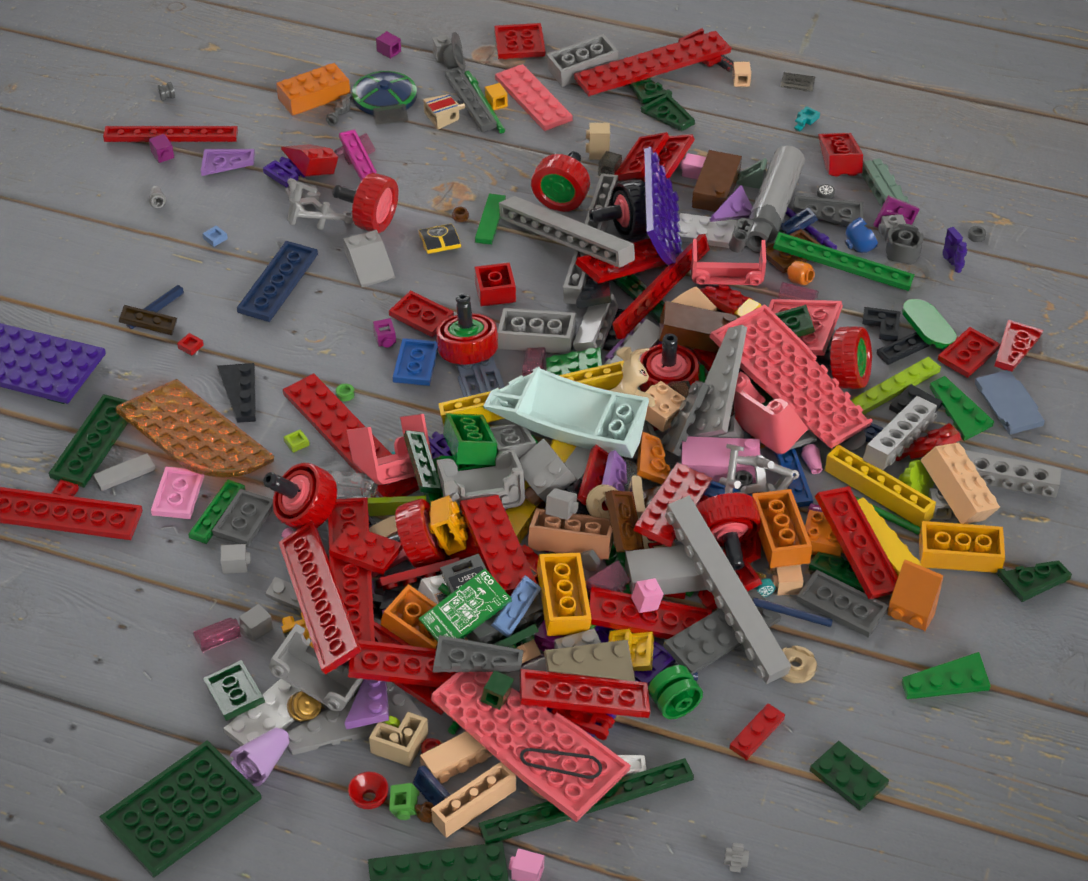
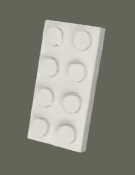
[678,213,744,250]
[223,679,301,746]

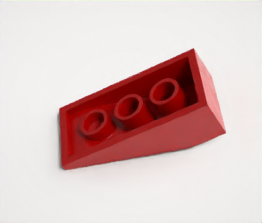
[818,133,863,176]

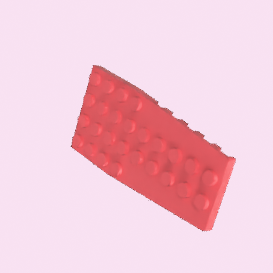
[710,304,873,448]
[431,672,631,822]

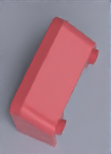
[691,239,766,286]
[347,414,432,485]

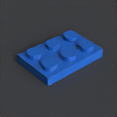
[393,338,438,386]

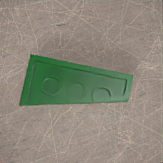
[930,376,994,441]

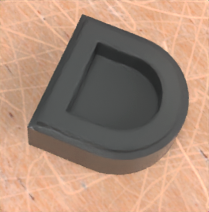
[580,549,601,571]

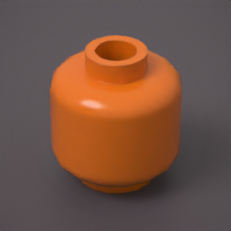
[787,261,815,286]

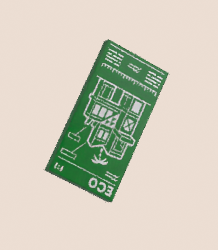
[419,569,512,643]

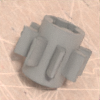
[724,843,749,873]

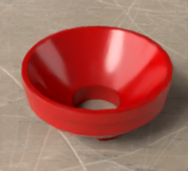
[348,772,389,809]

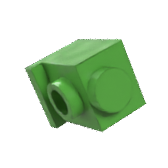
[389,783,420,820]

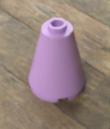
[230,728,289,786]

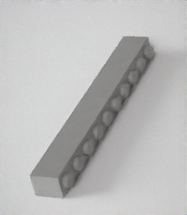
[563,174,618,304]
[499,196,635,268]
[665,495,791,684]

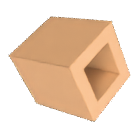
[733,62,751,87]

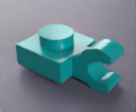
[794,106,820,131]

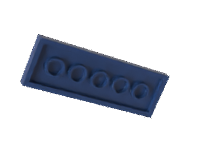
[237,241,318,322]

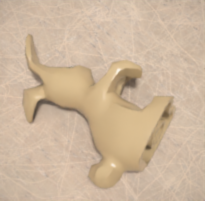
[609,347,655,407]

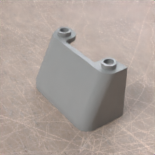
[437,449,525,515]
[269,624,364,711]

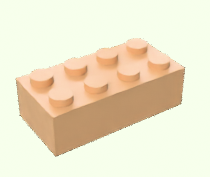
[921,443,1000,524]

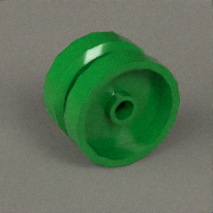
[648,665,703,719]

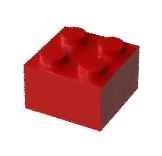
[474,262,516,306]

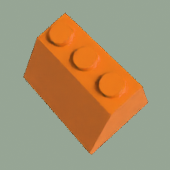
[380,584,438,649]

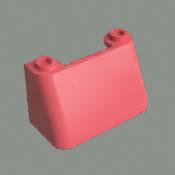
[733,372,808,454]

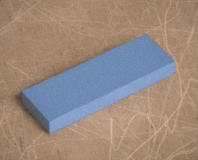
[491,575,541,638]

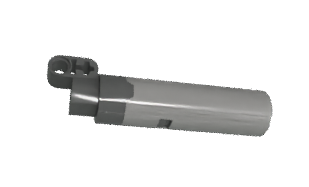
[728,145,805,253]

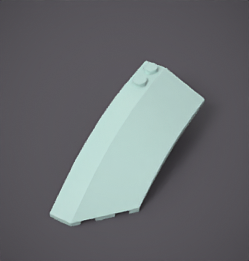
[483,367,649,458]

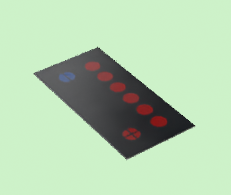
[717,55,734,72]

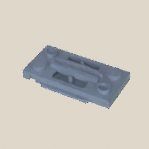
[456,356,505,397]
[975,370,1045,435]

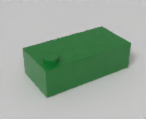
[443,413,498,465]

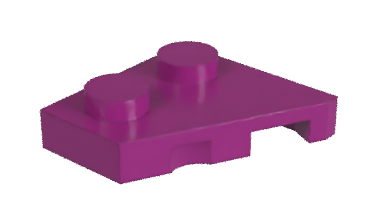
[873,195,920,228]

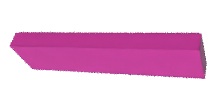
[339,129,377,181]

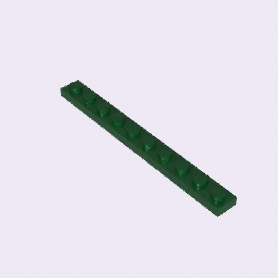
[478,758,694,844]

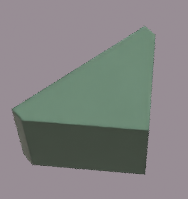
[736,158,767,189]

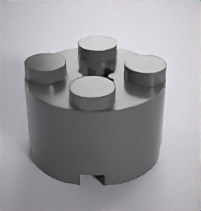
[886,224,923,265]

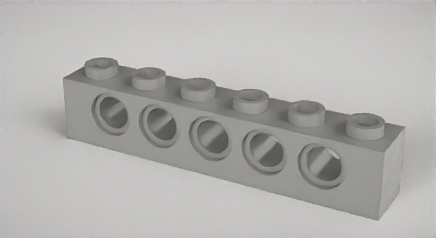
[863,396,937,470]
[965,450,1062,498]

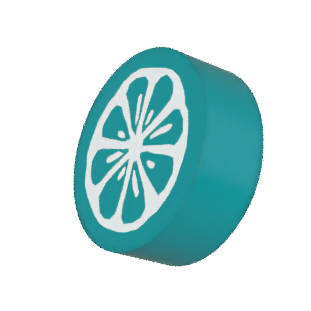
[755,579,775,597]

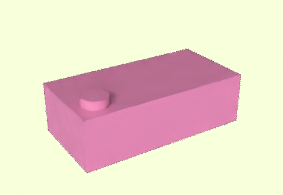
[681,436,760,483]

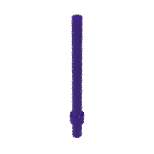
[786,207,837,250]

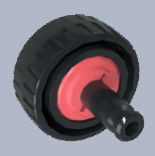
[589,179,648,239]

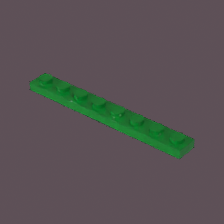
[773,232,915,291]

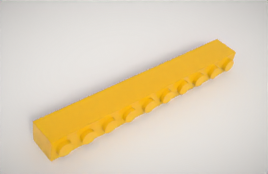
[438,361,624,426]

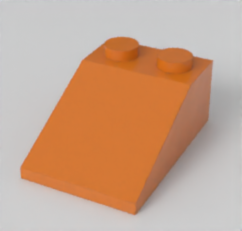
[887,559,944,631]

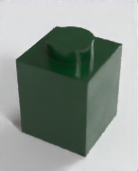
[481,670,514,710]

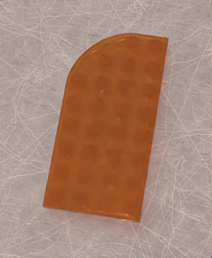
[116,379,274,477]

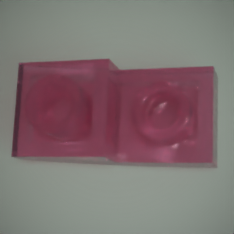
[522,347,546,376]

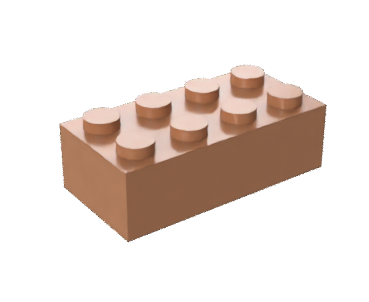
[528,508,614,560]

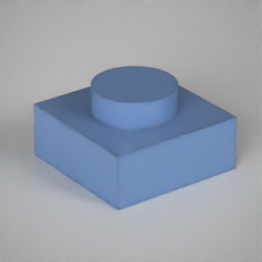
[202,226,228,247]

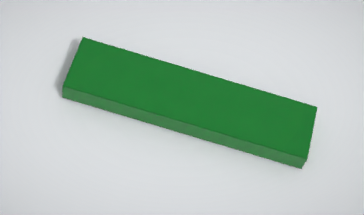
[475,193,506,245]
[188,479,245,544]

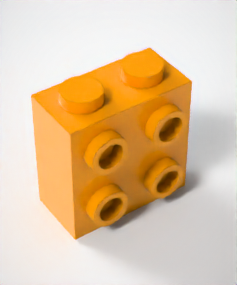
[428,495,468,555]

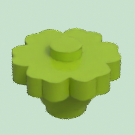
[898,460,934,497]

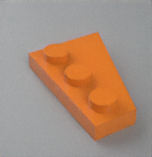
[637,431,671,485]

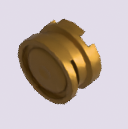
[287,691,321,722]

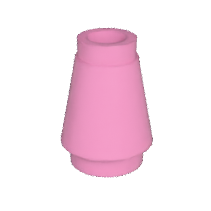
[801,444,823,474]

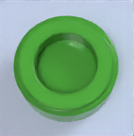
[336,384,355,401]

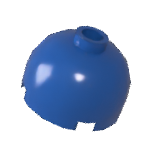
[845,217,878,253]

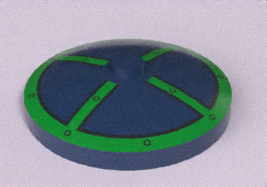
[352,71,417,116]

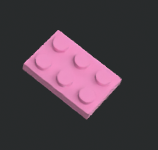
[151,467,204,519]

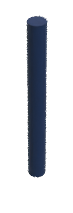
[752,597,833,627]

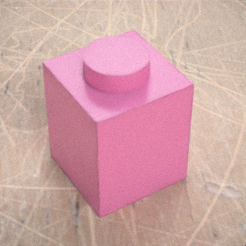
[680,153,706,180]
[631,578,663,613]
[508,848,544,881]

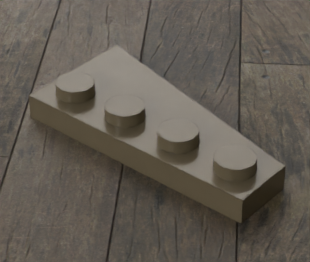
[544,640,635,681]

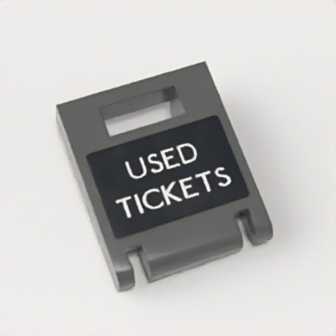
[440,554,487,594]

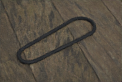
[520,748,602,779]

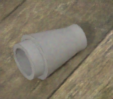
[149,186,166,208]

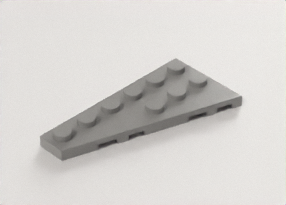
[686,325,747,437]
[287,682,425,755]

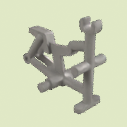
[285,178,353,230]
[719,444,799,494]

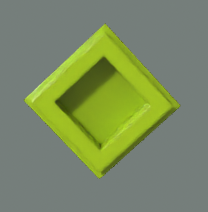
[283,429,310,453]

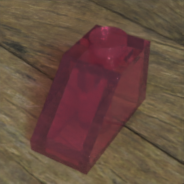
[585,561,631,592]

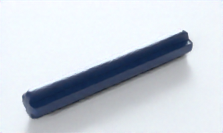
[126,285,184,329]

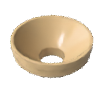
[586,484,618,518]

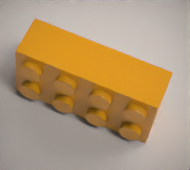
[919,521,1005,573]
[537,553,592,636]

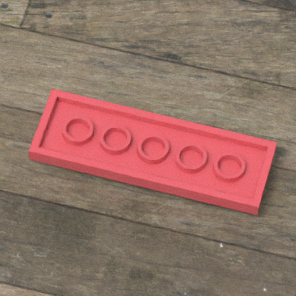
[495,64,573,131]

